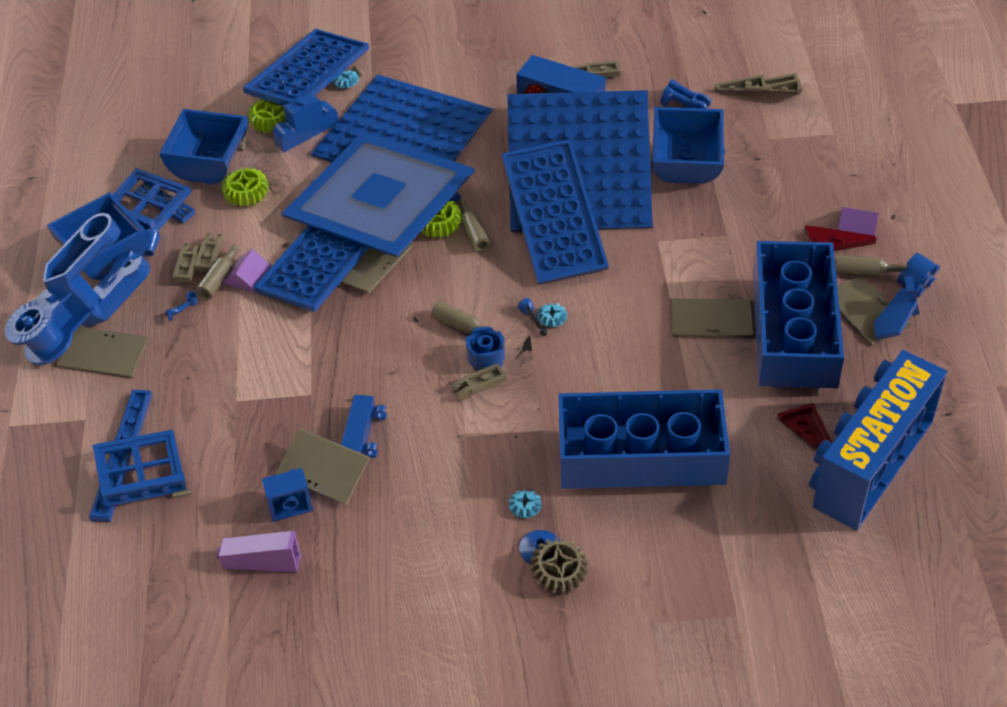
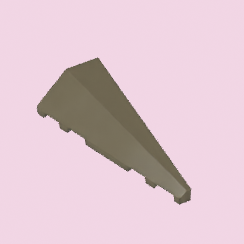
[714,73,802,93]

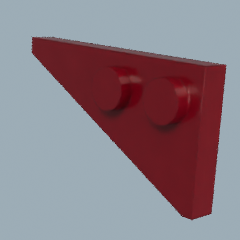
[804,225,877,251]
[777,403,833,451]

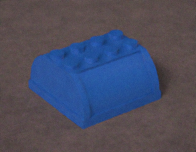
[653,107,724,184]
[159,109,248,184]
[47,192,147,280]

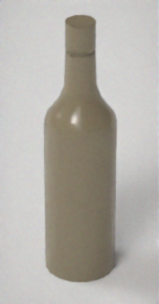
[458,199,491,252]
[196,244,239,300]
[835,255,907,276]
[431,301,483,335]

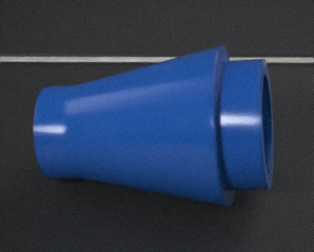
[144,228,161,256]

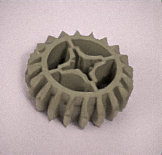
[530,537,588,595]

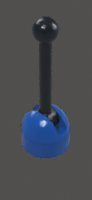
[517,298,547,336]

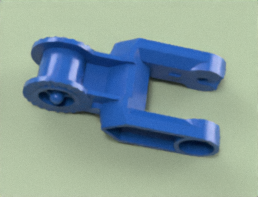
[5,213,150,366]

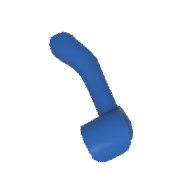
[165,291,198,321]

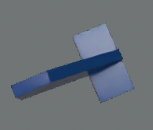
[874,276,920,340]

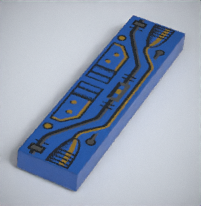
[134,182,196,223]

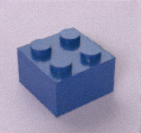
[262,468,313,522]

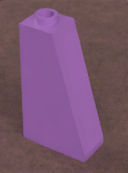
[217,531,301,573]

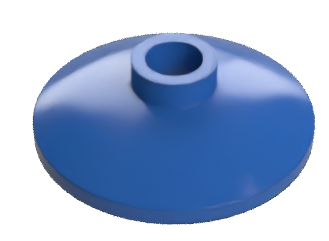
[519,530,560,565]

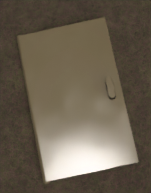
[340,243,413,294]
[837,275,911,346]
[671,298,753,337]
[57,327,149,378]
[275,428,370,505]

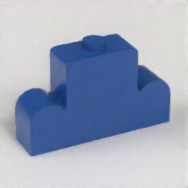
[273,92,339,152]

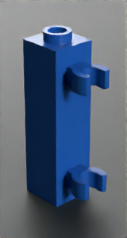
[341,395,387,458]

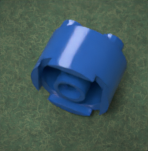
[897,253,941,298]
[466,326,505,371]

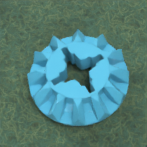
[333,70,359,88]
[537,303,567,327]
[508,489,542,518]

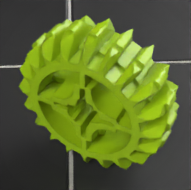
[248,99,286,134]
[221,167,269,207]
[420,201,461,239]

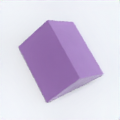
[838,207,879,235]
[223,249,272,293]

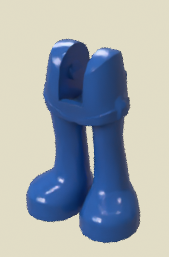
[660,79,711,109]

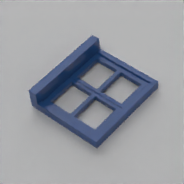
[113,168,191,231]
[92,429,186,507]

